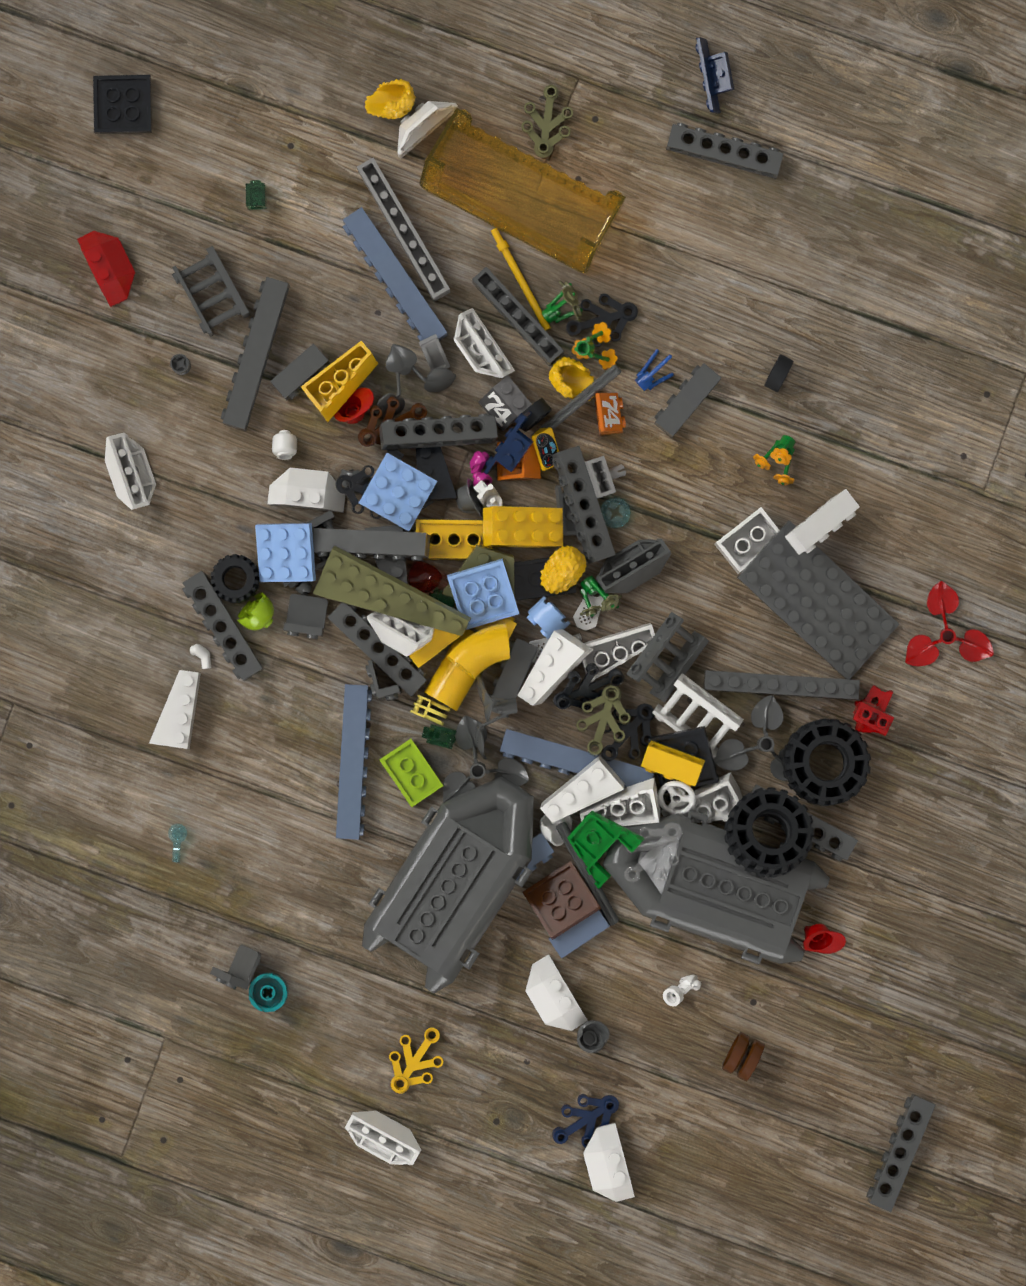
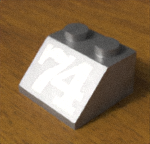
[479,375,532,431]

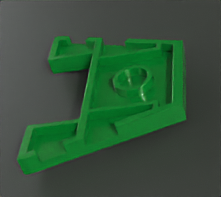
[567,811,644,889]

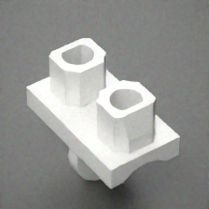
[474,480,503,508]

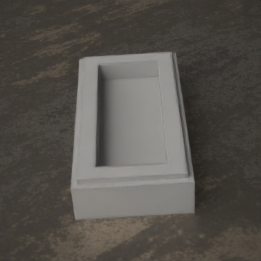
[419,334,450,371]

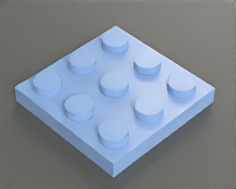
[359,453,437,532]
[255,523,316,582]
[447,558,519,630]

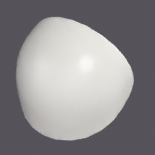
[540,815,572,846]

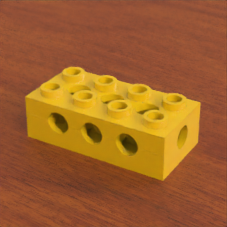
[416,519,493,560]

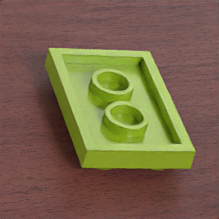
[380,739,443,807]

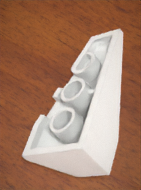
[661,772,742,823]

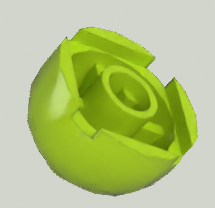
[237,592,274,630]

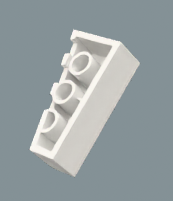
[785,489,860,555]
[582,623,655,682]
[517,629,593,706]
[149,670,201,749]
[540,755,625,823]
[580,778,661,826]

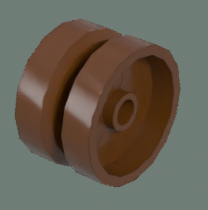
[722,1031,765,1082]

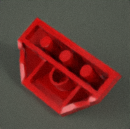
[77,231,136,307]

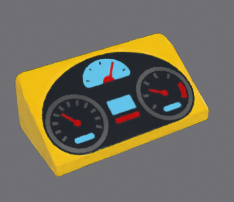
[532,427,559,471]

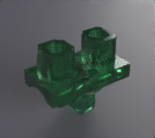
[422,724,457,749]

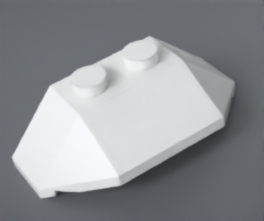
[398,101,458,159]
[454,308,515,378]
[105,433,156,510]
[267,468,346,513]
[367,612,435,657]
[526,954,588,1031]
[345,1111,421,1165]
[583,1123,635,1202]

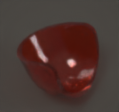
[408,561,442,593]

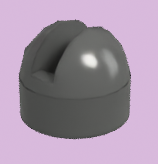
[295,581,312,595]

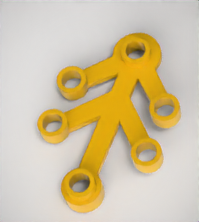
[389,1027,444,1094]

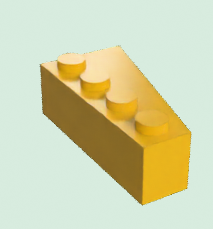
[301,341,378,422]

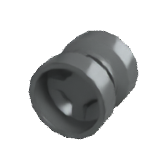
[170,354,191,375]

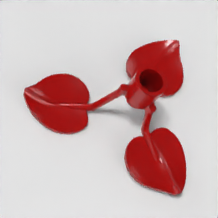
[905,581,994,666]

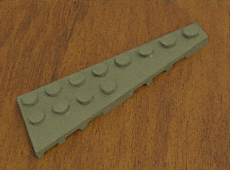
[313,546,471,636]

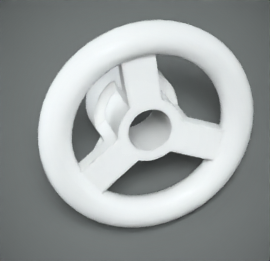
[658,781,696,815]

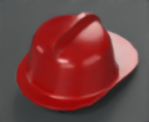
[334,388,374,424]
[803,923,846,954]

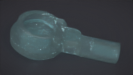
[168,824,187,862]

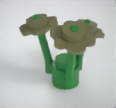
[542,281,583,323]
[580,576,622,617]

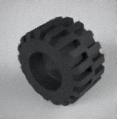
[211,554,259,603]

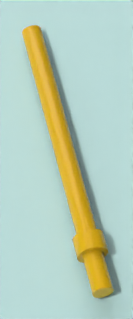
[491,228,551,331]

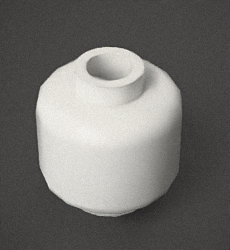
[272,430,297,460]

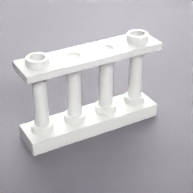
[652,673,744,759]

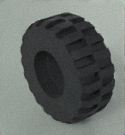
[782,718,871,806]
[724,787,815,878]

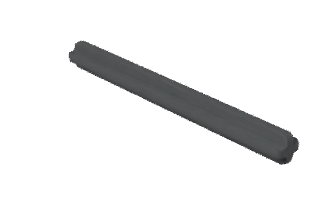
[531,365,621,437]
[556,822,619,926]

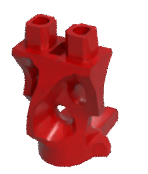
[853,685,895,736]

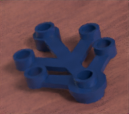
[552,1094,619,1148]

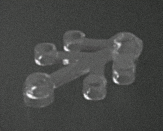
[624,822,682,883]

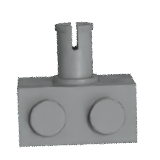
[585,456,626,499]

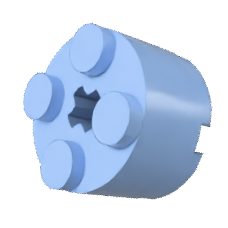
[527,596,571,639]

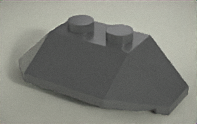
[596,539,671,593]

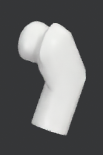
[190,644,212,669]

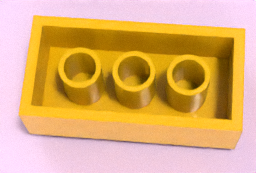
[483,506,563,548]

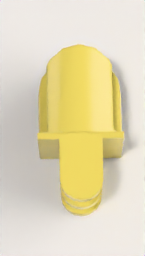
[410,694,450,726]

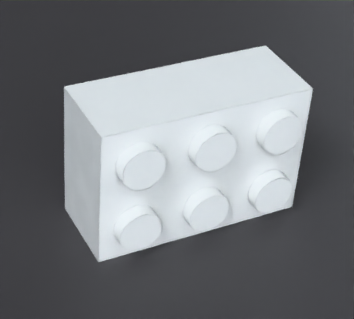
[714,507,779,574]

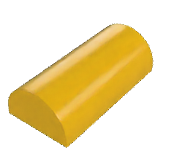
[424,629,476,711]

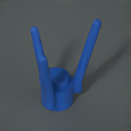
[635,349,674,391]

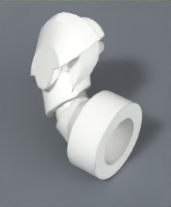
[663,975,701,1007]

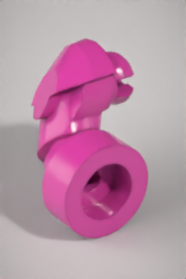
[469,451,492,486]

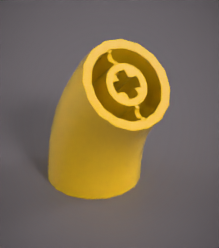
[447,623,510,679]

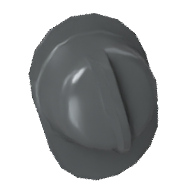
[455,478,484,519]

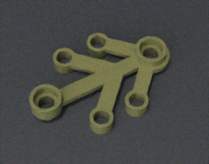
[521,85,573,158]
[576,685,630,756]

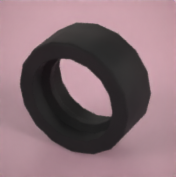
[764,354,794,392]
[516,398,552,432]

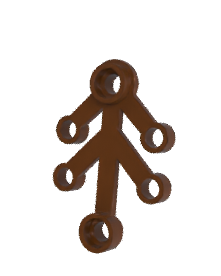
[358,397,427,447]

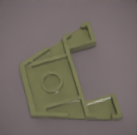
[442,544,515,598]

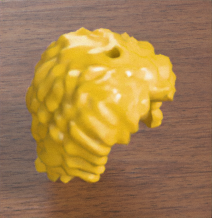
[365,79,416,119]
[549,357,594,401]
[540,545,587,594]

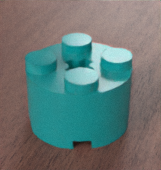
[249,972,289,1012]

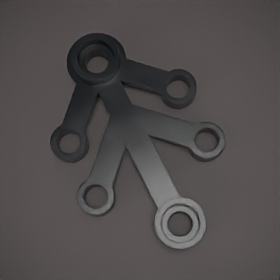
[566,293,638,348]
[335,465,381,519]
[553,663,625,710]
[601,703,654,761]

